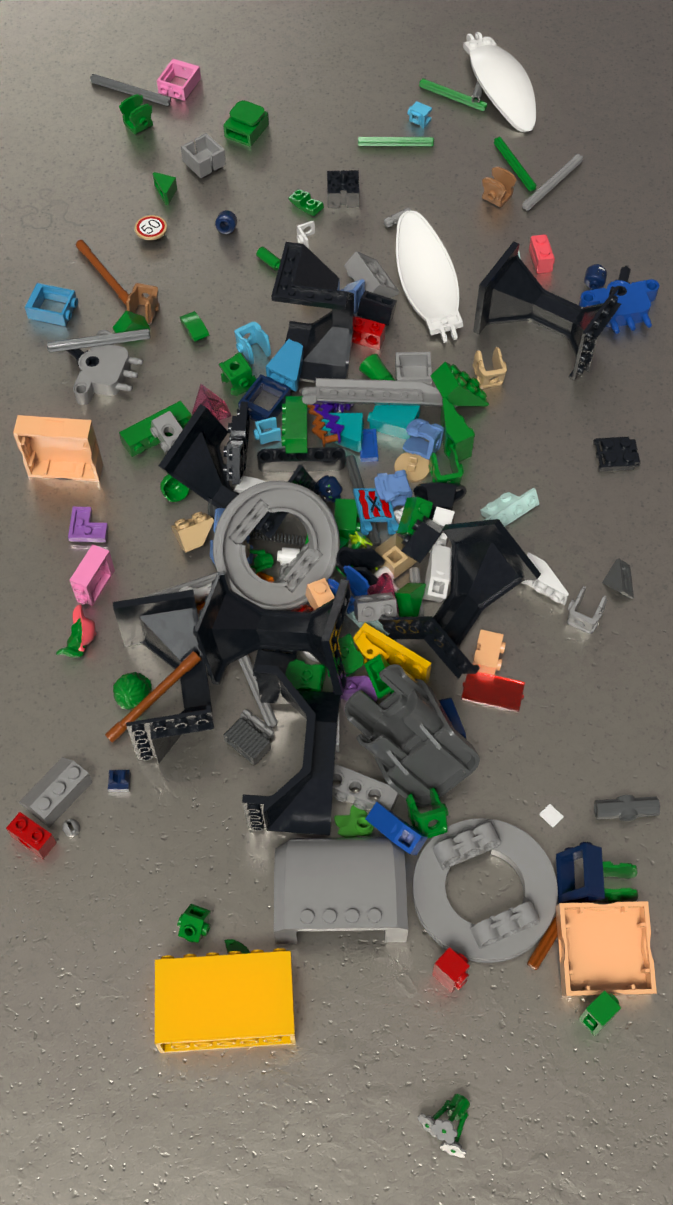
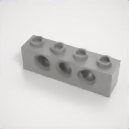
[150,411,183,452]
[332,763,399,812]

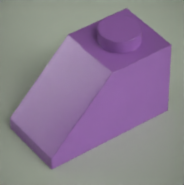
[333,676,378,702]

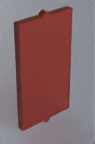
[461,672,525,713]

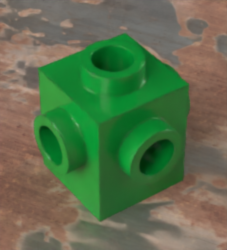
[177,904,211,943]

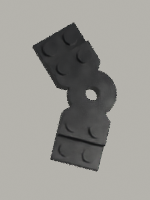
[223,401,250,485]

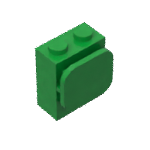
[223,100,269,147]

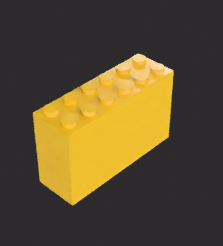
[155,948,296,1053]

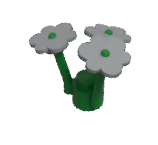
[417,1094,470,1158]

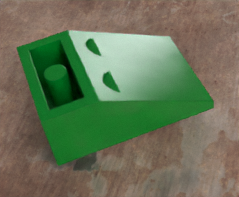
[430,361,489,406]
[440,397,475,462]

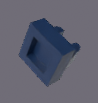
[108,770,131,792]

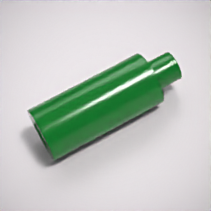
[256,246,281,271]

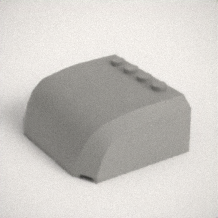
[274,837,408,944]

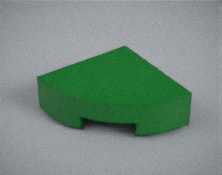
[224,939,250,954]

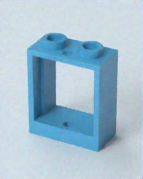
[25,283,78,327]

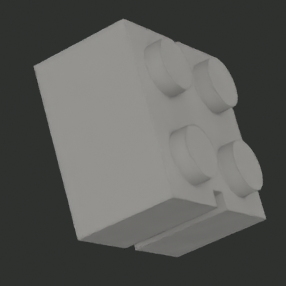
[181,133,226,178]
[395,352,432,386]

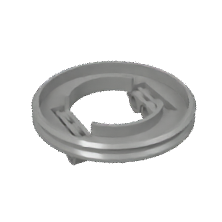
[213,481,340,611]
[412,818,558,963]

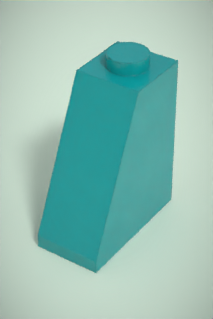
[367,405,421,440]
[321,413,364,452]

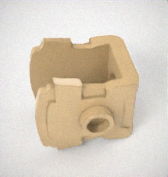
[472,347,507,389]

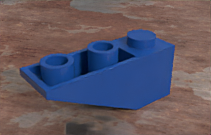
[365,801,428,855]

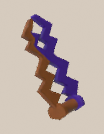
[308,402,345,447]

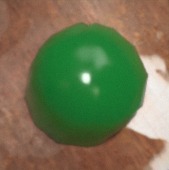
[160,474,189,502]

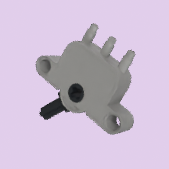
[66,330,143,405]

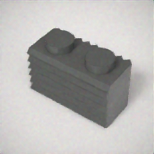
[223,718,271,766]

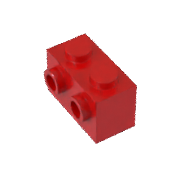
[432,947,470,993]

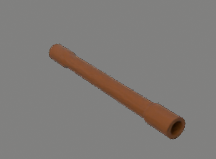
[76,240,129,307]
[105,651,202,743]

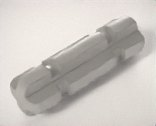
[384,207,412,228]
[240,709,274,739]

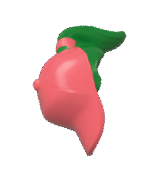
[56,604,96,658]

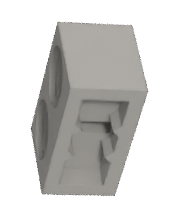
[353,592,397,623]

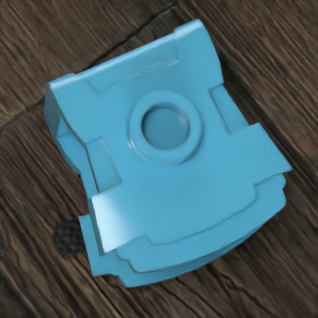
[234,322,271,364]

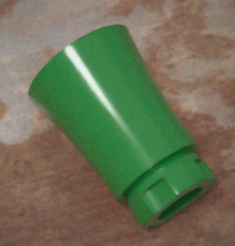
[359,354,396,381]

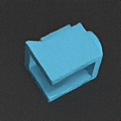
[407,101,432,129]
[253,417,281,445]

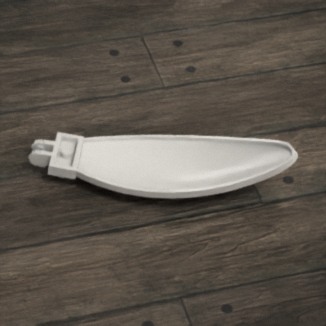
[463,32,536,132]
[396,211,463,343]

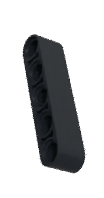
[257,447,346,473]

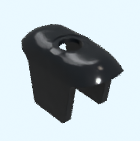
[413,482,467,520]
[336,547,385,586]

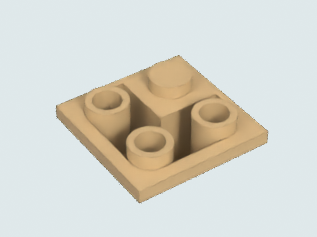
[171,512,214,552]
[374,533,417,579]

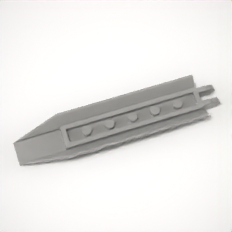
[301,378,457,407]

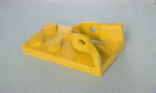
[353,623,431,684]

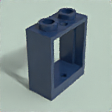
[238,374,291,422]
[556,842,605,904]

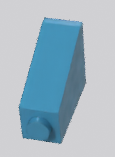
[266,339,304,392]

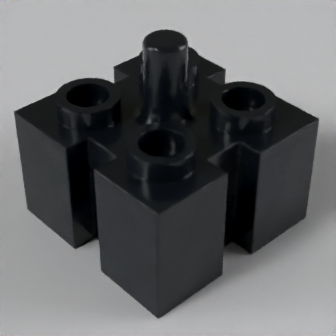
[327,170,360,208]

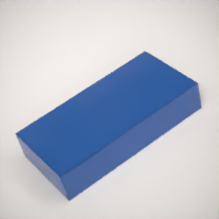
[360,429,378,462]

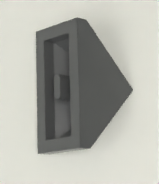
[602,559,634,599]

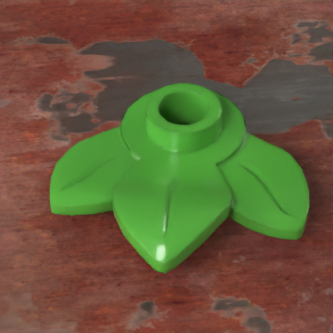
[334,805,374,838]

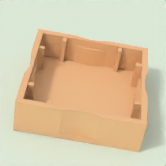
[13,415,103,482]
[555,901,657,997]

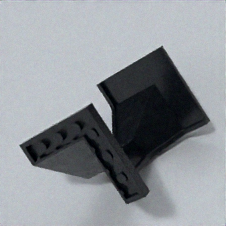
[473,241,621,381]
[271,242,354,383]
[158,404,320,539]
[378,519,541,680]
[193,572,352,696]
[113,590,214,763]
[242,665,341,835]

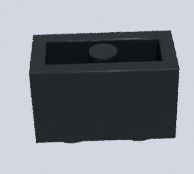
[357,290,397,326]
[401,516,443,563]

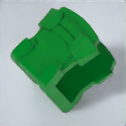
[119,94,153,135]
[218,352,257,396]
[428,449,464,484]
[326,633,365,677]
[285,659,326,692]
[406,788,448,839]
[598,861,638,904]

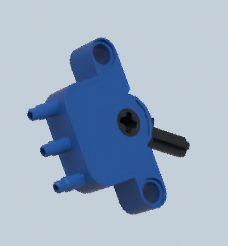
[579,265,660,334]

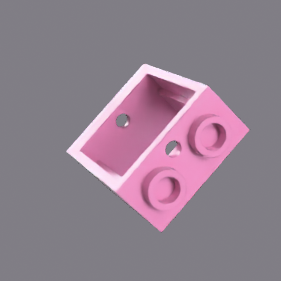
[157,59,201,101]
[70,544,115,606]

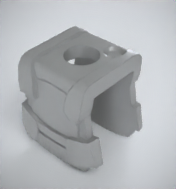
[567,586,607,634]

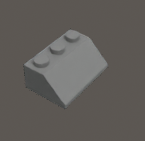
[344,251,400,298]
[19,757,92,828]

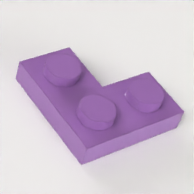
[68,506,108,542]

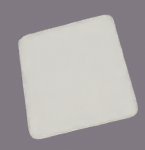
[539,804,563,827]

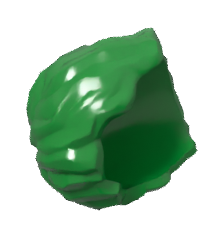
[113,672,152,710]

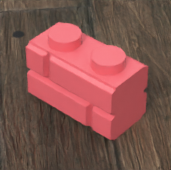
[529,234,555,274]

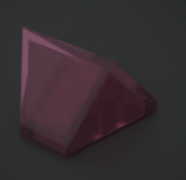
[192,384,231,421]
[367,573,400,614]

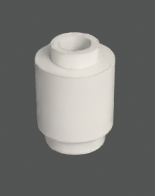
[277,547,300,566]

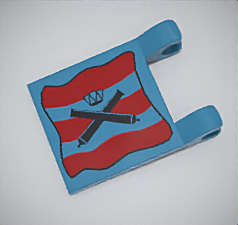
[353,488,399,535]

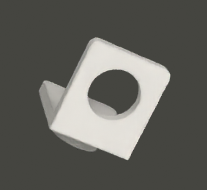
[297,221,315,249]

